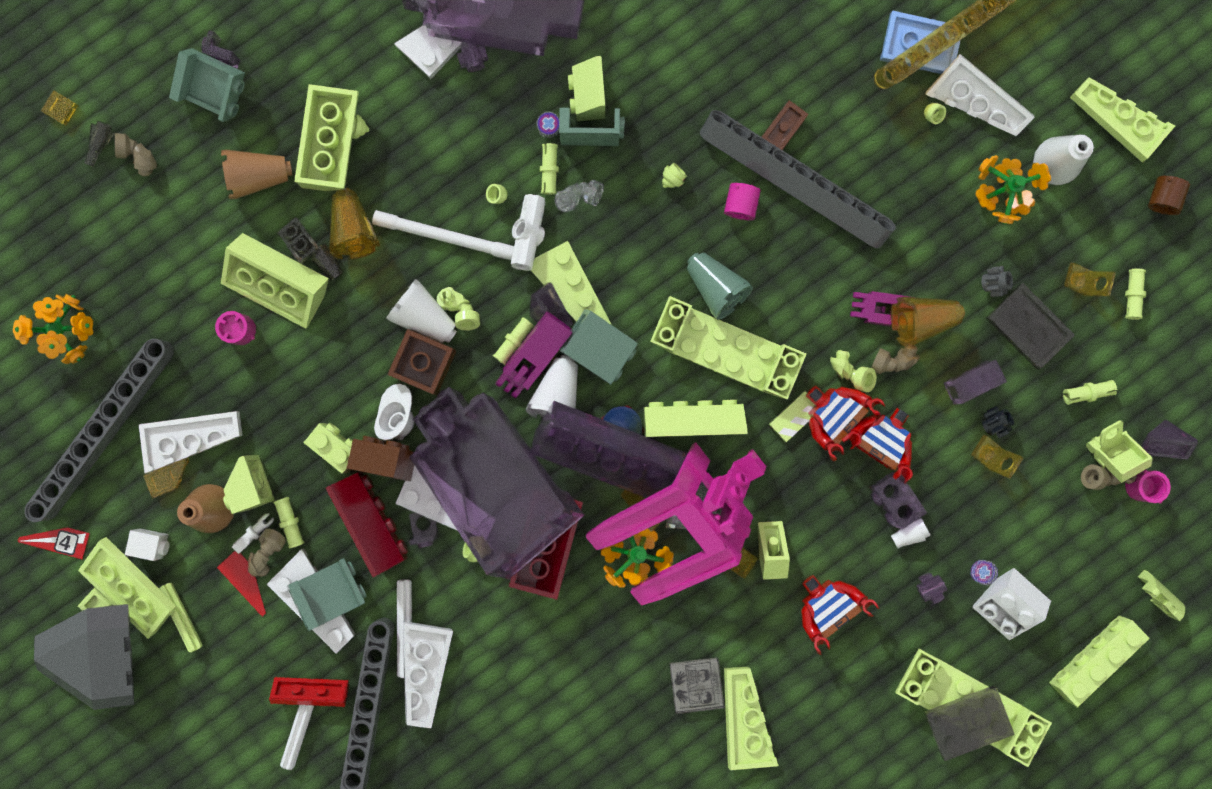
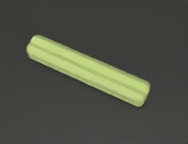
[159,583,202,652]

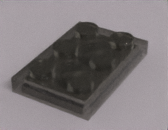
[986,283,1075,370]
[924,685,1015,761]

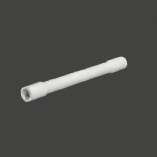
[372,210,514,260]

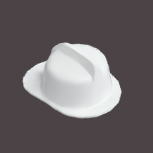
[374,384,415,440]

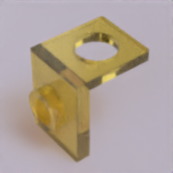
[1064,263,1116,296]
[971,435,1023,479]

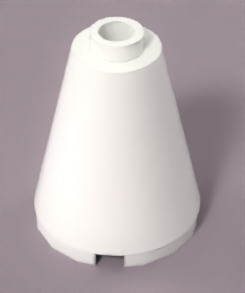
[1033,135,1094,185]
[386,279,457,344]
[526,355,578,426]

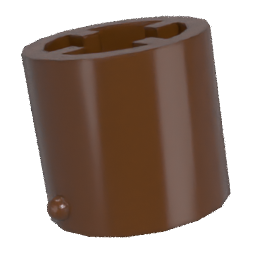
[1148,176,1190,215]

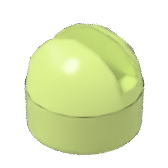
[924,103,946,124]
[486,184,508,204]

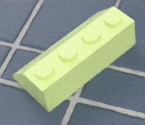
[294,84,359,191]
[221,233,329,328]
[644,400,747,437]

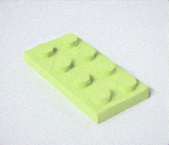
[78,537,177,639]

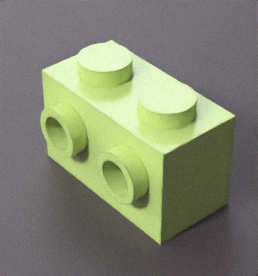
[304,423,353,474]

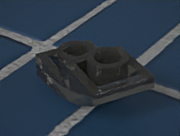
[277,217,320,264]

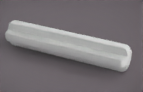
[280,705,314,770]

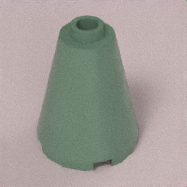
[687,253,753,320]

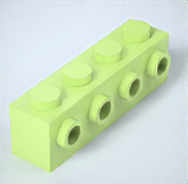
[1049,616,1150,707]

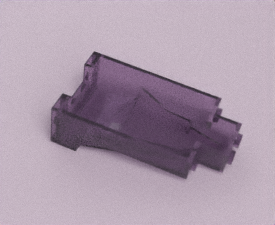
[410,387,584,579]

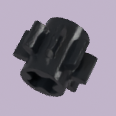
[982,406,1014,438]

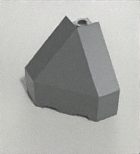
[34,604,134,710]

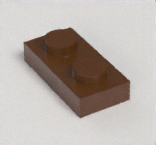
[762,100,808,150]

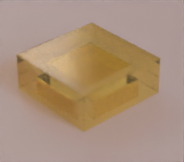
[41,90,78,126]

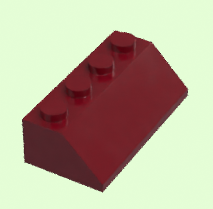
[326,472,408,577]
[509,488,583,600]

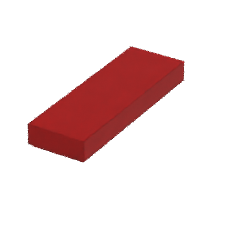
[269,677,349,707]

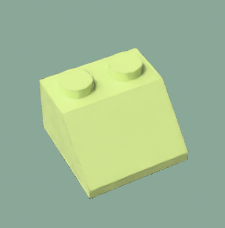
[568,56,605,121]
[223,455,275,514]

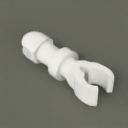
[232,513,274,554]

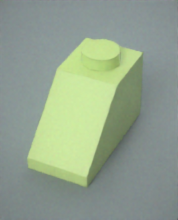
[758,521,790,580]

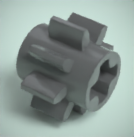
[982,266,1013,297]

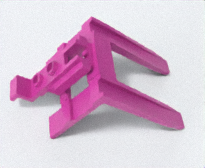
[586,442,766,605]

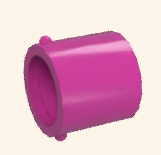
[724,183,761,220]
[215,311,256,345]
[1125,470,1171,504]

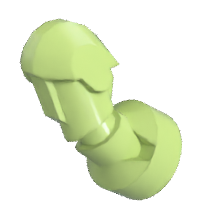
[437,287,480,331]
[830,350,877,392]

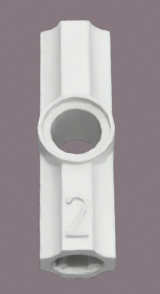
[511,194,546,271]

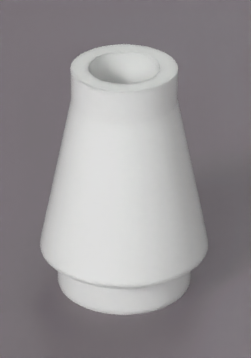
[891,518,930,548]

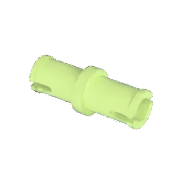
[540,143,559,195]
[1125,269,1146,320]
[493,317,535,365]
[1063,380,1117,405]
[273,497,304,548]

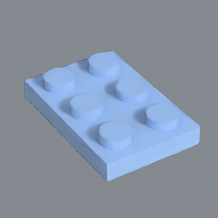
[880,11,963,74]

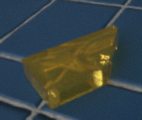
[143,458,189,498]

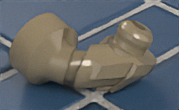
[115,133,157,176]
[871,343,920,374]
[1081,465,1137,490]
[248,529,286,577]

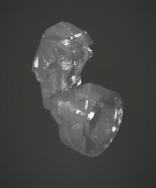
[555,180,604,212]

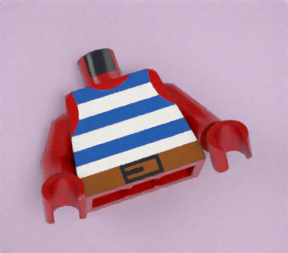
[806,386,885,461]
[842,408,913,484]
[801,575,879,655]

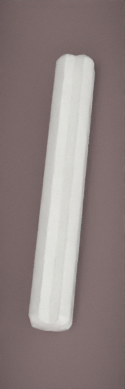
[397,579,412,678]

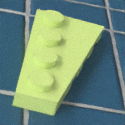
[1070,78,1175,162]
[724,667,778,770]

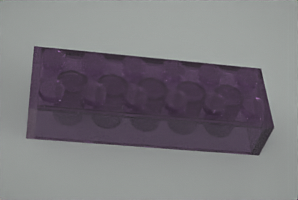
[530,401,688,498]

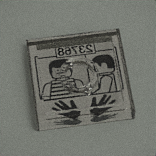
[669,657,724,714]

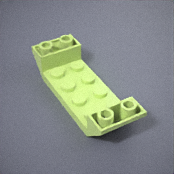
[650,296,806,400]
[895,649,1052,767]

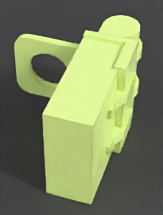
[1086,421,1152,483]

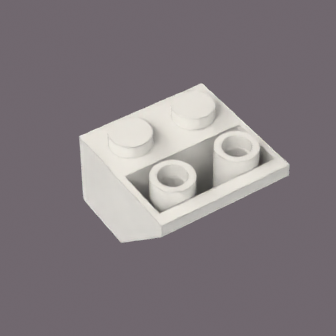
[973,568,1051,640]

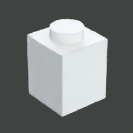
[125,529,169,561]

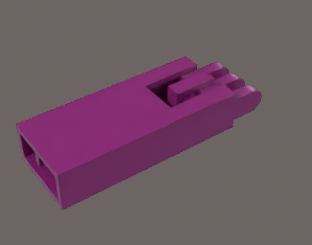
[850,291,944,333]
[495,311,572,398]

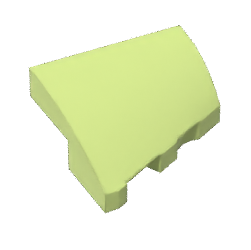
[1138,570,1185,621]

